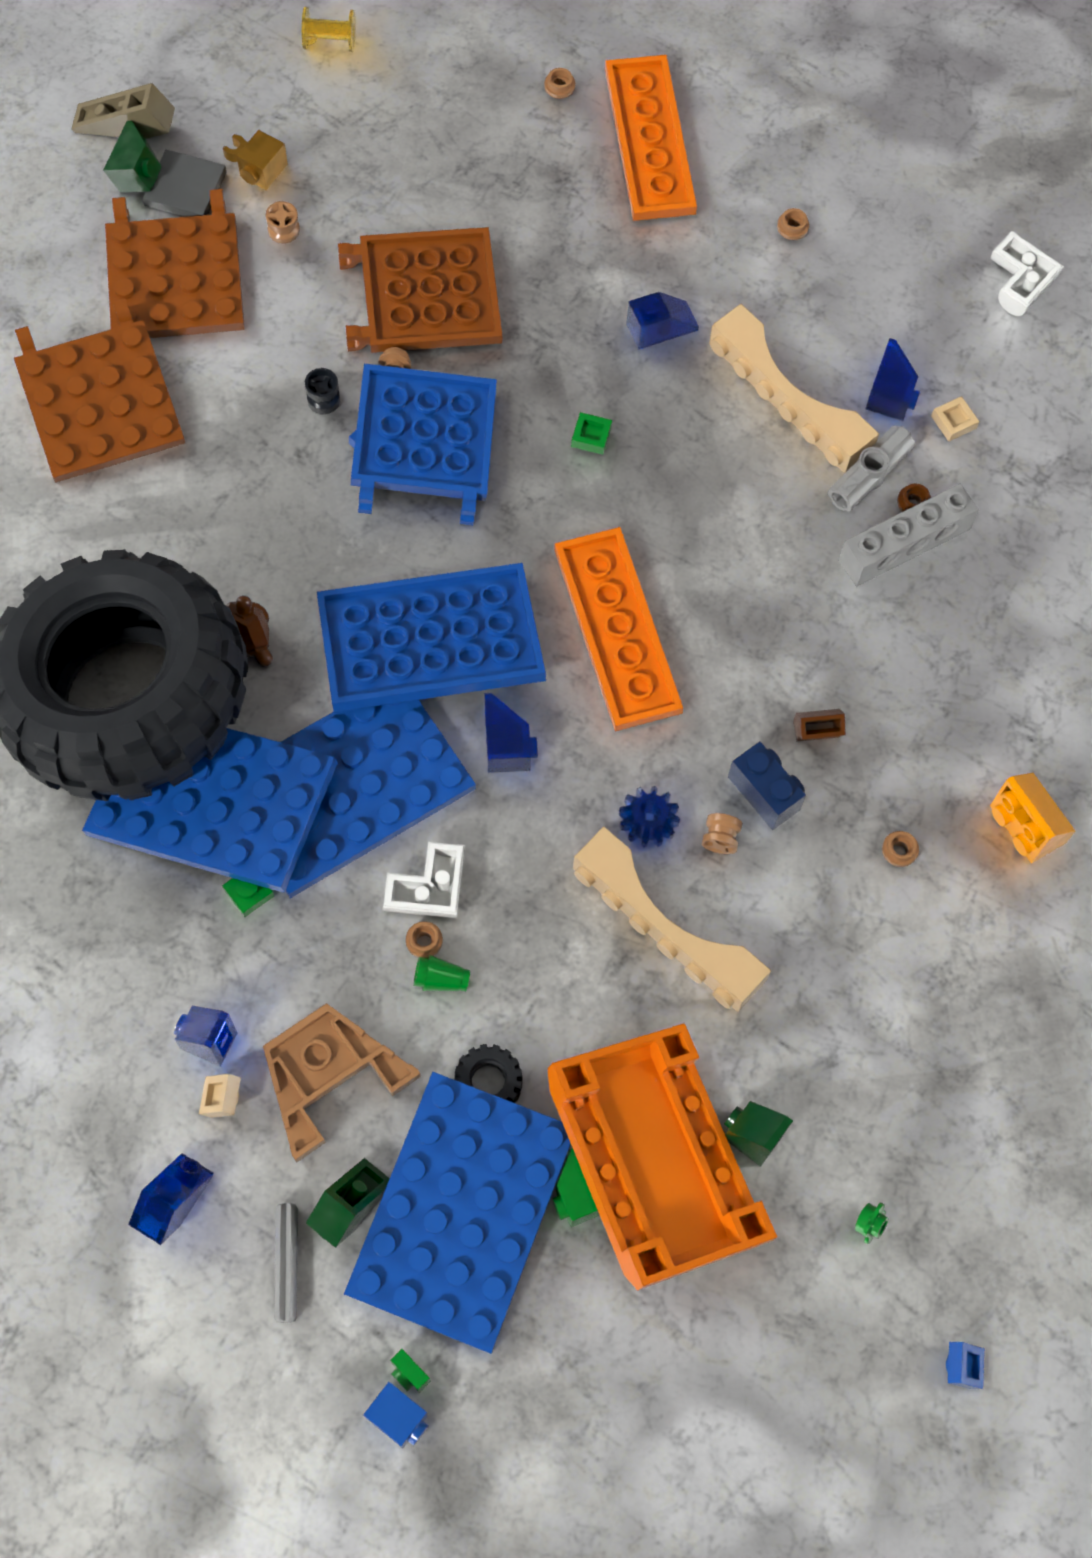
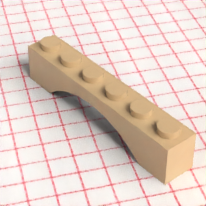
[709,304,879,473]
[573,826,771,1012]

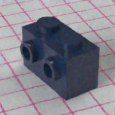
[728,741,806,830]

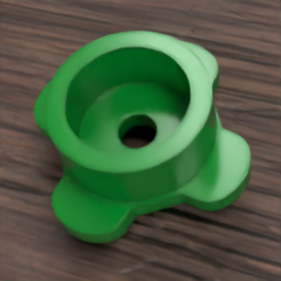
[855,1202,889,1244]

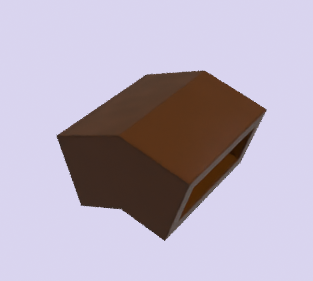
[793,709,846,742]

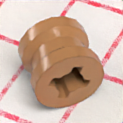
[265,201,300,244]
[702,813,743,854]

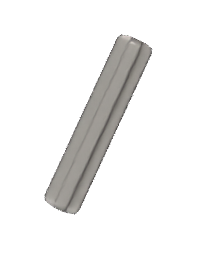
[274,1203,298,1323]

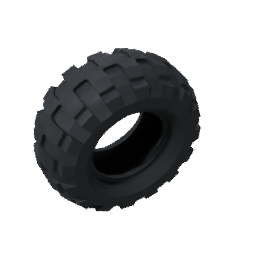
[0,549,249,801]

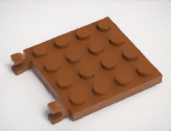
[105,189,245,338]
[338,227,502,353]
[14,298,186,483]

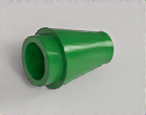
[413,955,470,992]

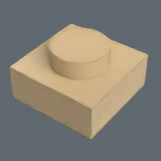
[931,396,980,442]
[199,1074,241,1118]

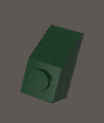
[103,121,162,192]
[724,1101,793,1167]
[306,1158,390,1248]

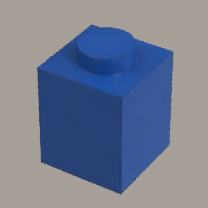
[363,1381,429,1449]

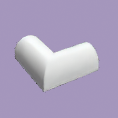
[991,231,1064,316]
[383,842,465,918]

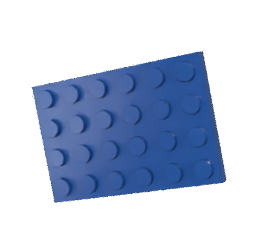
[317,563,546,712]
[281,700,476,898]
[82,728,338,893]
[344,1071,571,1354]

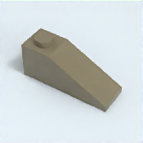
[71,83,175,139]

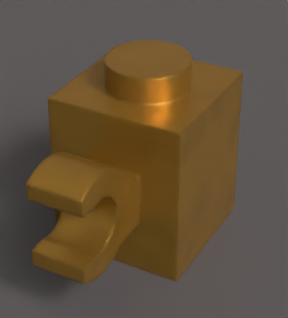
[223,129,288,190]

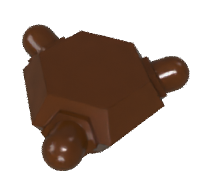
[226,595,273,666]

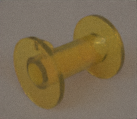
[302,7,356,52]

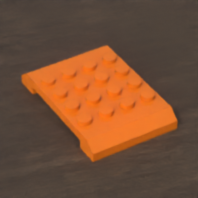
[547,1023,777,1291]

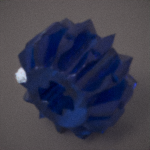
[618,786,680,848]

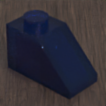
[626,292,699,350]
[865,338,920,421]
[484,693,538,773]
[174,1006,237,1067]

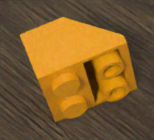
[990,773,1075,864]

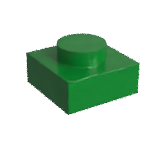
[571,412,612,455]
[222,878,274,918]
[390,1349,431,1393]

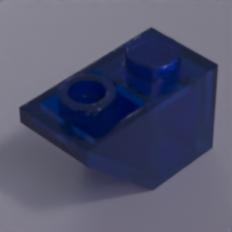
[128,1153,214,1245]

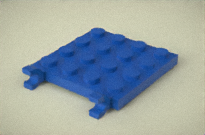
[350,363,497,526]

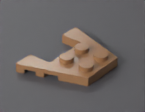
[263,1003,421,1163]

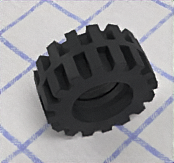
[454,1044,523,1103]

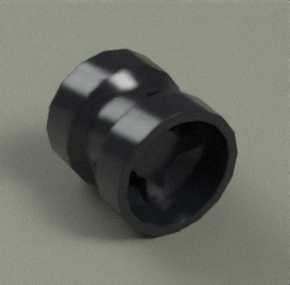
[304,368,340,415]

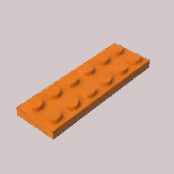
[605,55,697,221]
[554,527,683,731]

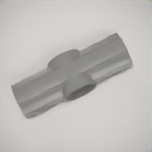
[827,425,916,512]

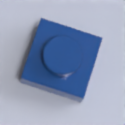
[946,1342,985,1389]

